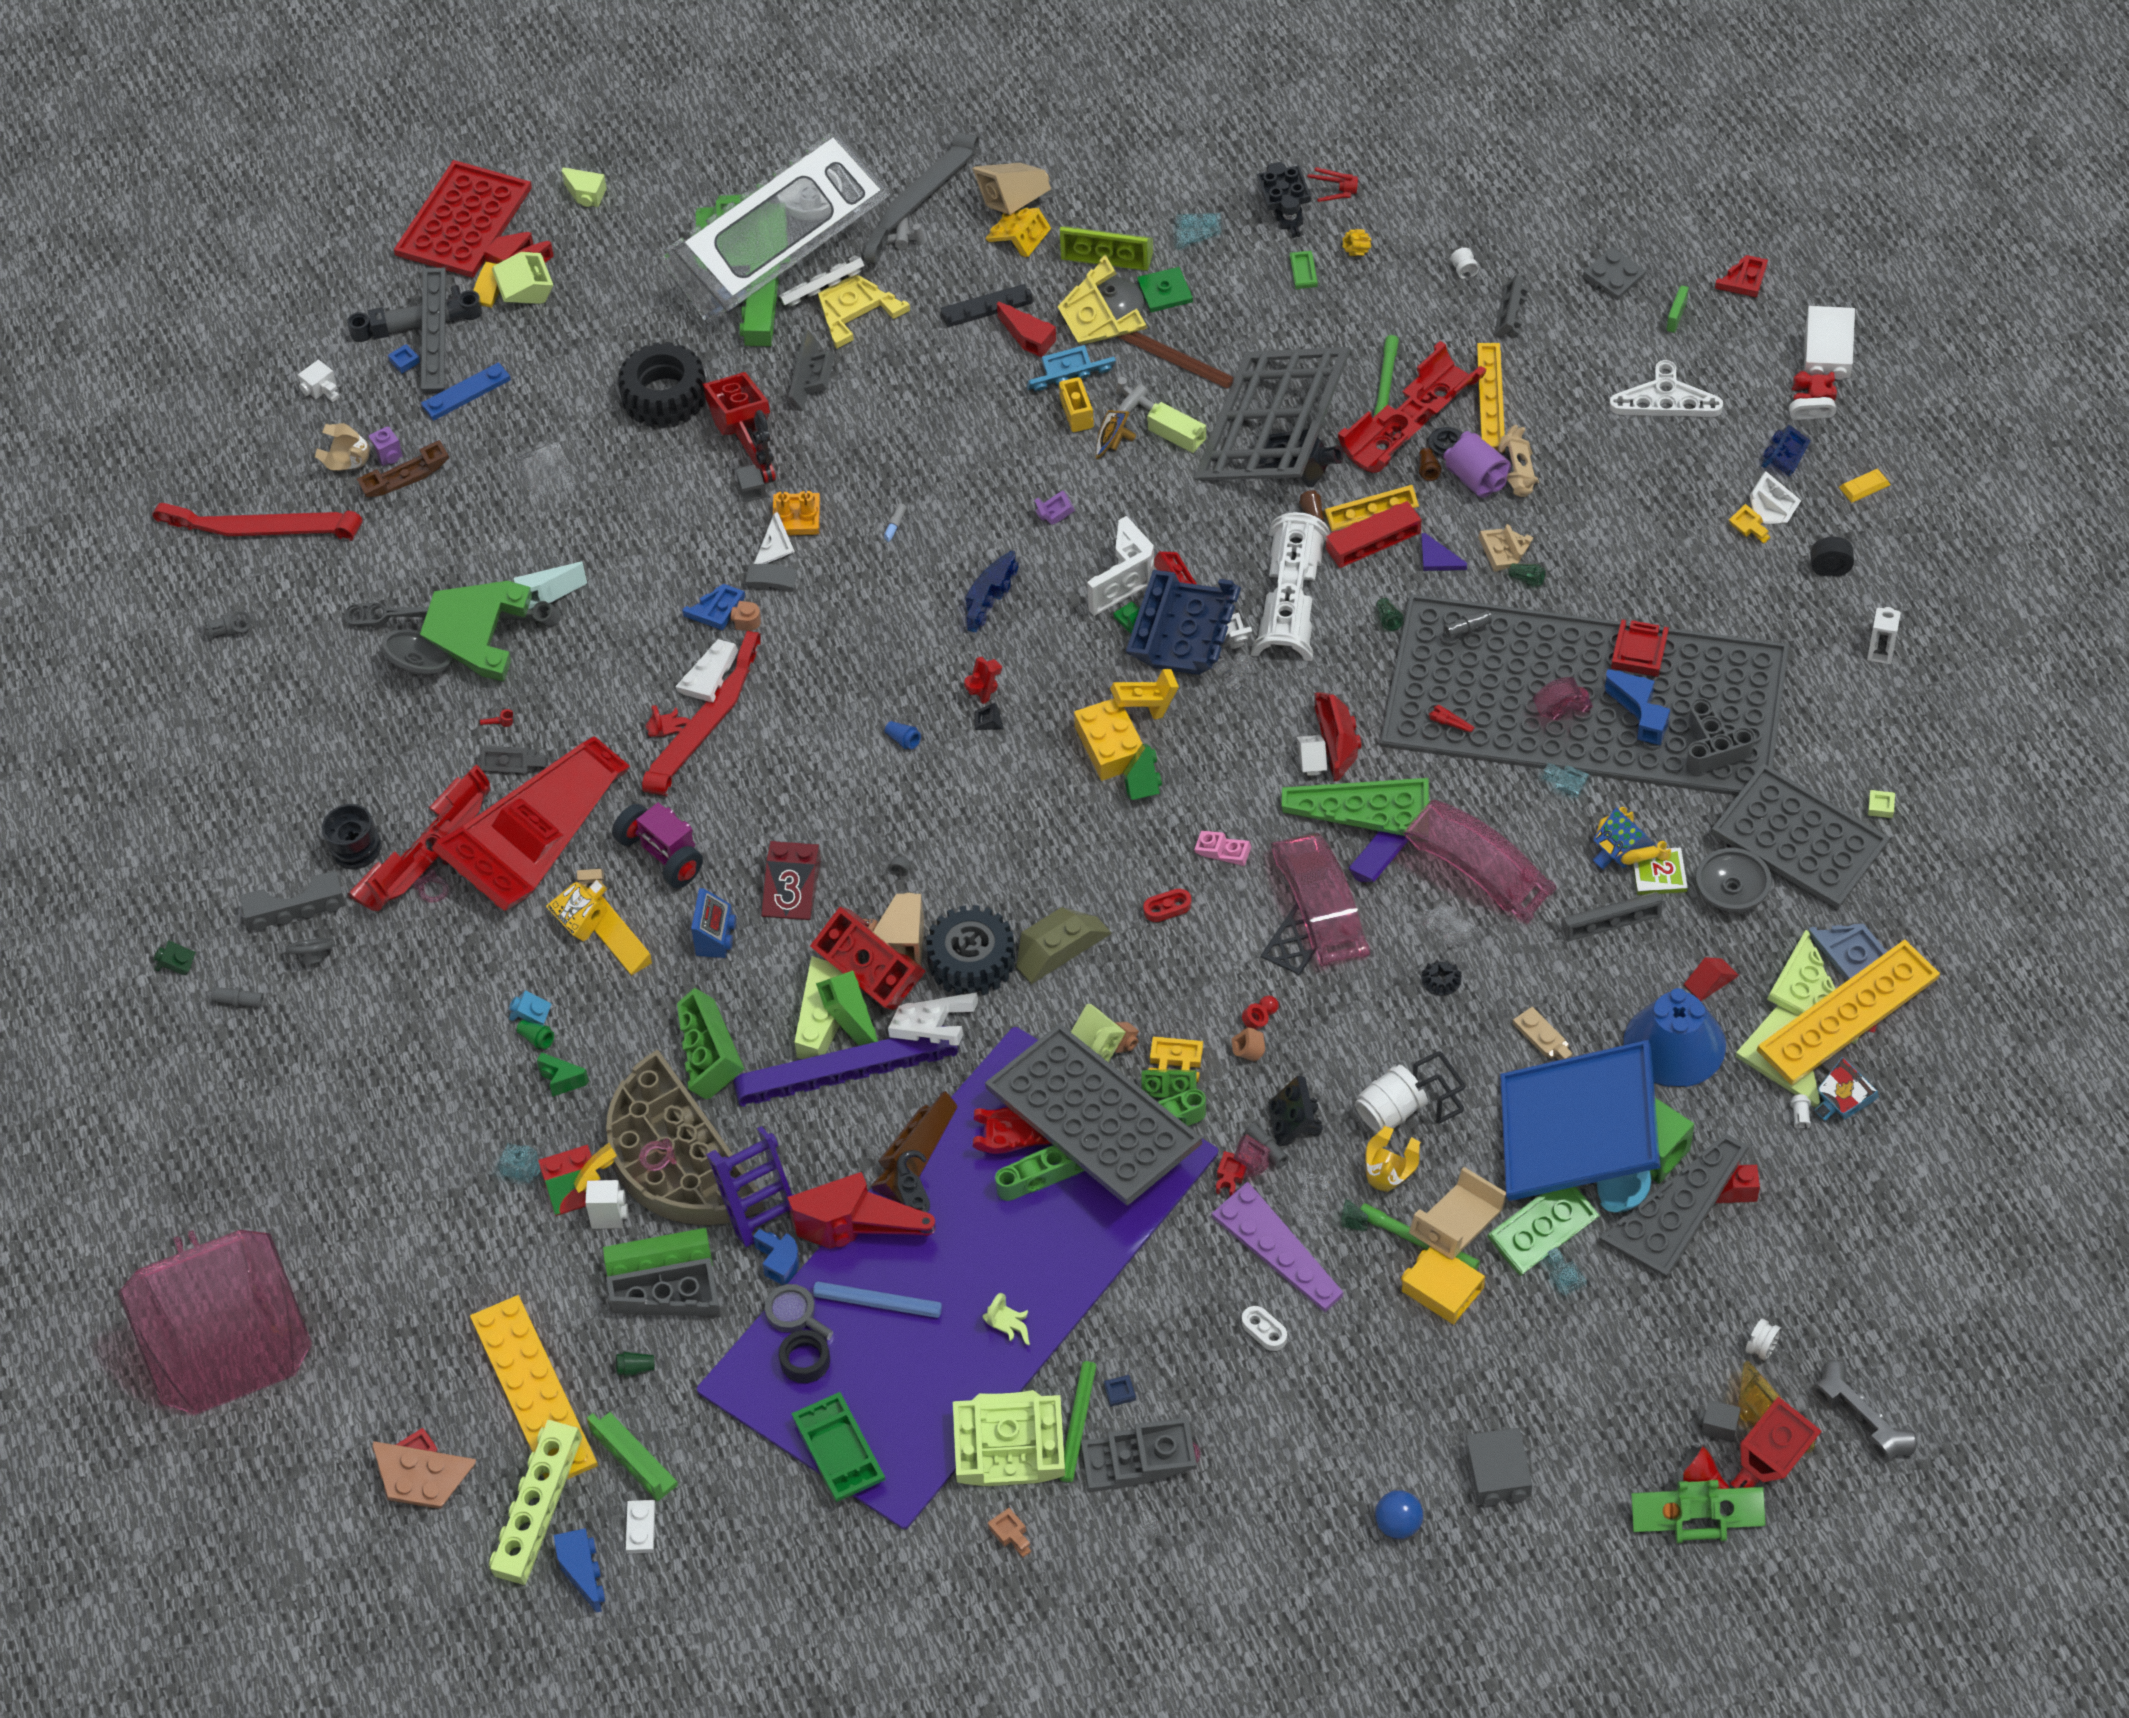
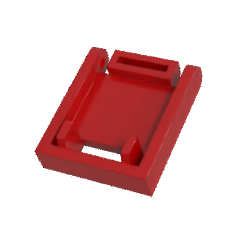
[1611,619,1669,677]

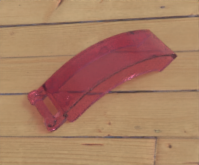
[1403,799,1557,923]
[1271,833,1370,967]

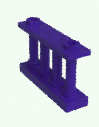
[706,1126,794,1247]

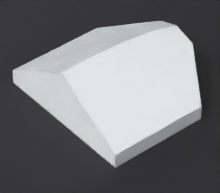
[1750,472,1801,524]

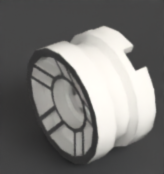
[1745,1318,1782,1361]

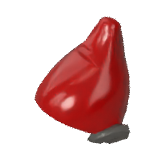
[1670,1444,1729,1489]

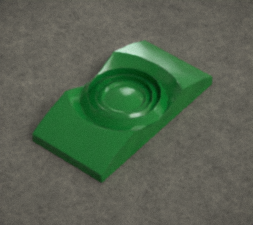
[791,1392,886,1502]

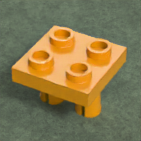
[773,491,820,535]

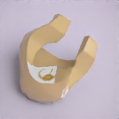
[315,423,370,471]

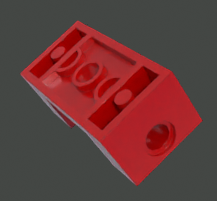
[810,906,926,1010]

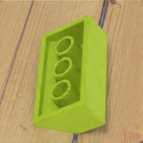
[1059,226,1153,271]

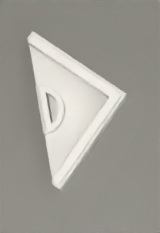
[754,512,795,564]

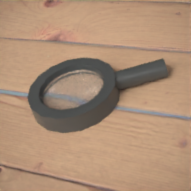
[764,1284,833,1340]

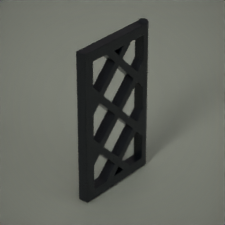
[1260,902,1336,976]

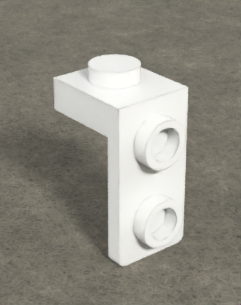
[1223,613,1252,649]

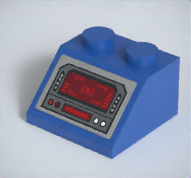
[691,888,737,958]

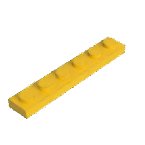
[1477,343,1505,452]

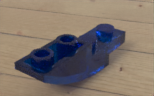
[965,551,1019,633]

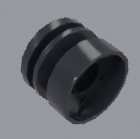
[321,804,382,869]

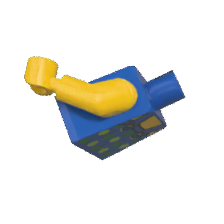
[1593,807,1671,870]

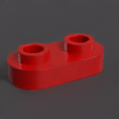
[1143,889,1192,922]

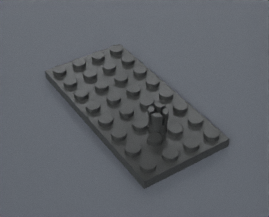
[985,1023,1202,1206]

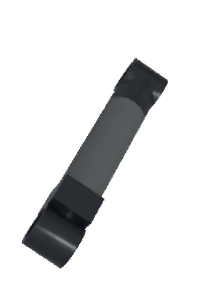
[347,285,482,342]

